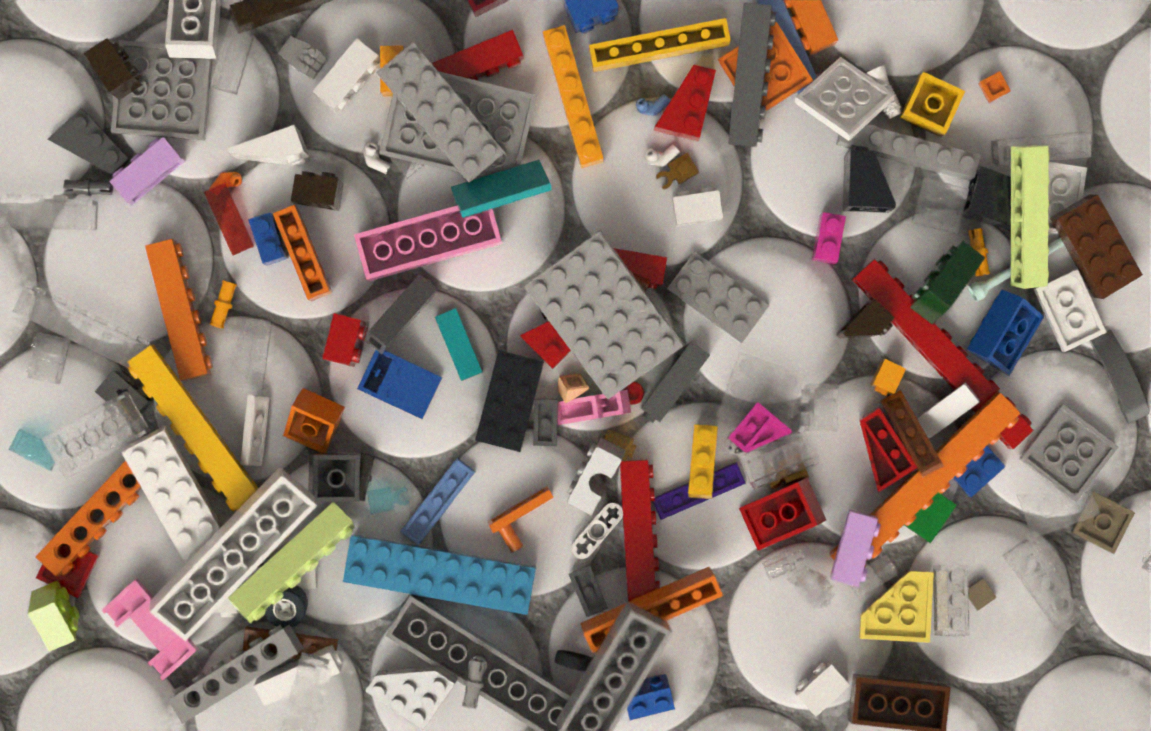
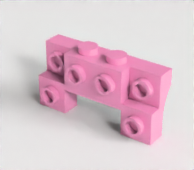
[102,579,198,681]

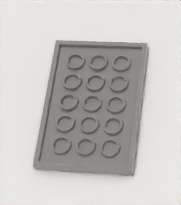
[379,71,537,178]
[524,231,684,399]

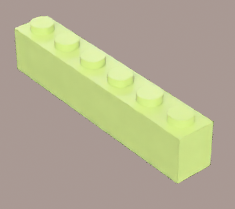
[1011,145,1050,289]
[228,502,355,623]

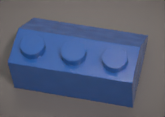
[967,289,1044,376]

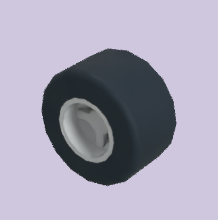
[265,585,308,628]

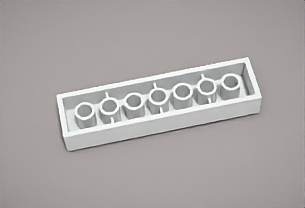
[149,467,317,641]

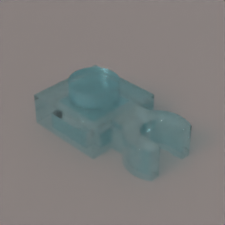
[367,487,410,514]

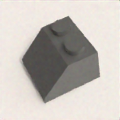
[308,453,360,502]

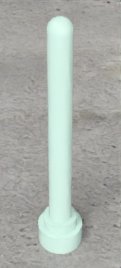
[967,238,1065,302]

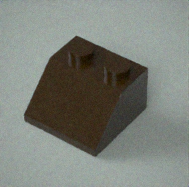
[836,299,895,338]

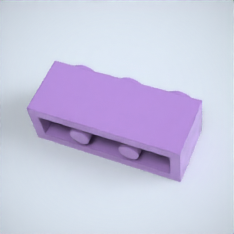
[109,137,185,205]
[830,509,880,587]

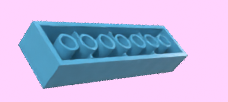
[343,534,536,615]

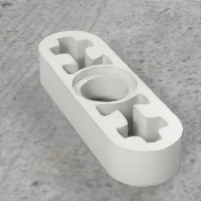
[572,502,623,559]

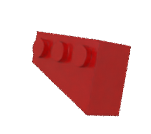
[654,65,716,141]
[520,321,571,369]

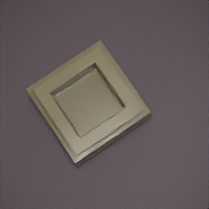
[963,578,997,611]

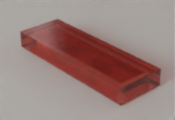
[204,182,254,256]

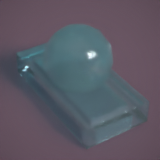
[8,429,62,471]

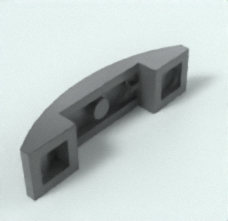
[1089,330,1150,424]

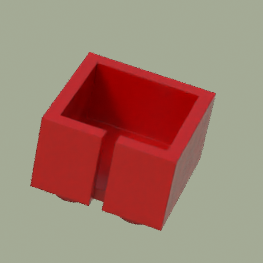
[322,313,368,367]

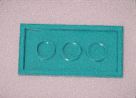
[451,160,552,218]

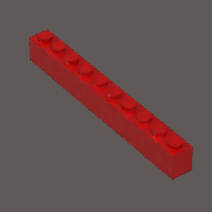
[851,259,1034,449]

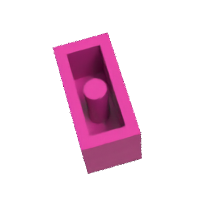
[812,212,846,264]

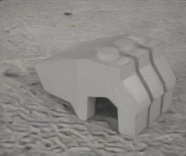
[278,35,327,80]

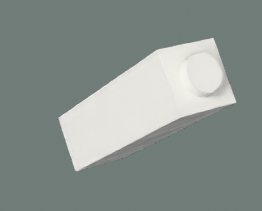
[254,645,344,706]

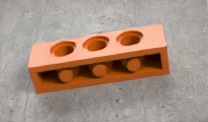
[273,205,333,301]

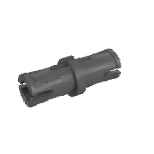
[63,178,113,197]

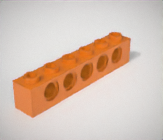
[35,460,142,576]

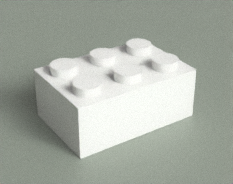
[165,0,221,59]

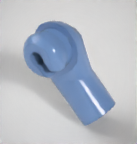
[636,94,670,116]

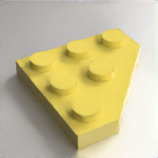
[859,571,934,643]

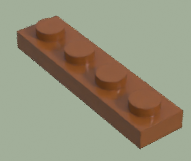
[880,390,943,477]
[243,626,339,659]

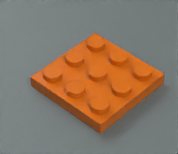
[718,22,813,111]

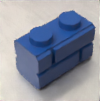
[249,212,288,266]

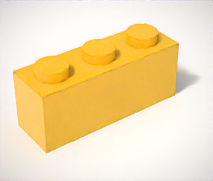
[688,424,718,499]

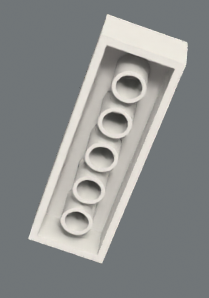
[121,425,223,564]

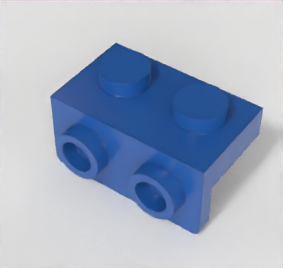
[627,674,675,720]

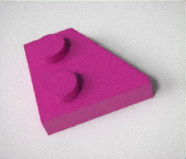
[727,402,792,453]

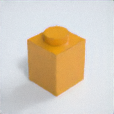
[870,359,906,396]

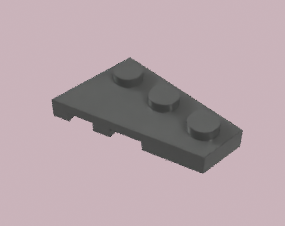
[48,108,130,175]

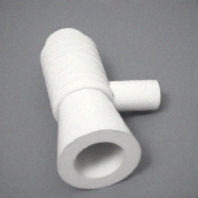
[866,65,902,119]

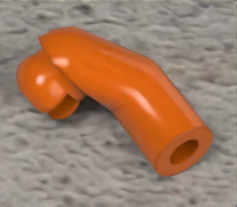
[209,172,242,196]

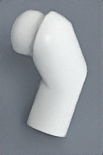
[363,142,391,174]
[645,144,680,166]

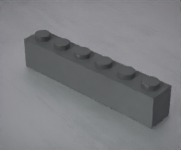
[728,3,776,148]

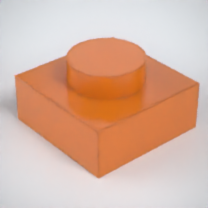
[978,71,1011,103]

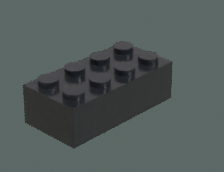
[475,350,544,452]

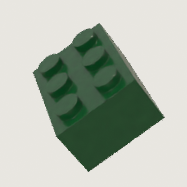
[910,241,985,324]

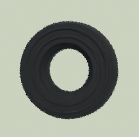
[555,650,593,672]

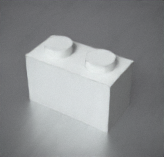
[672,187,723,227]
[795,662,850,717]

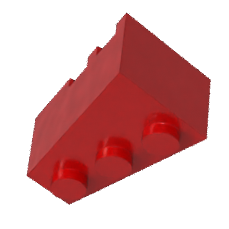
[859,407,917,492]

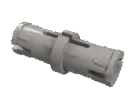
[462,658,486,709]

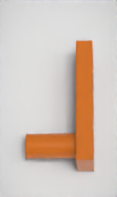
[488,486,554,553]

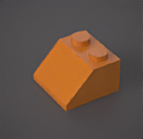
[283,388,345,453]

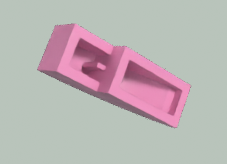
[558,390,631,425]

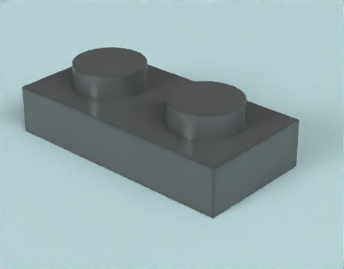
[533,399,558,446]
[568,565,608,617]

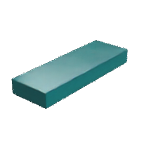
[435,308,483,381]

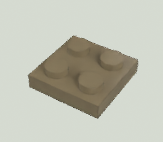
[1071,491,1135,554]

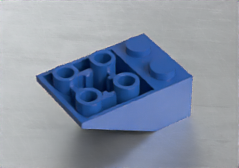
[357,350,442,419]

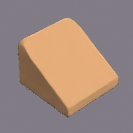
[557,373,589,403]

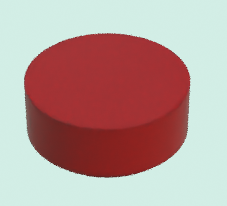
[621,382,644,405]

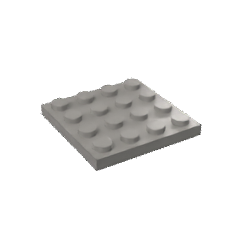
[111,40,212,141]

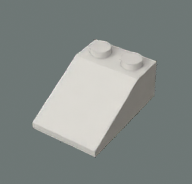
[227,125,309,167]

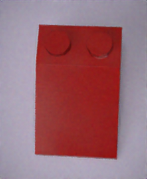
[739,478,826,551]

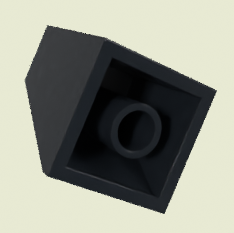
[842,146,896,213]
[960,166,1011,230]

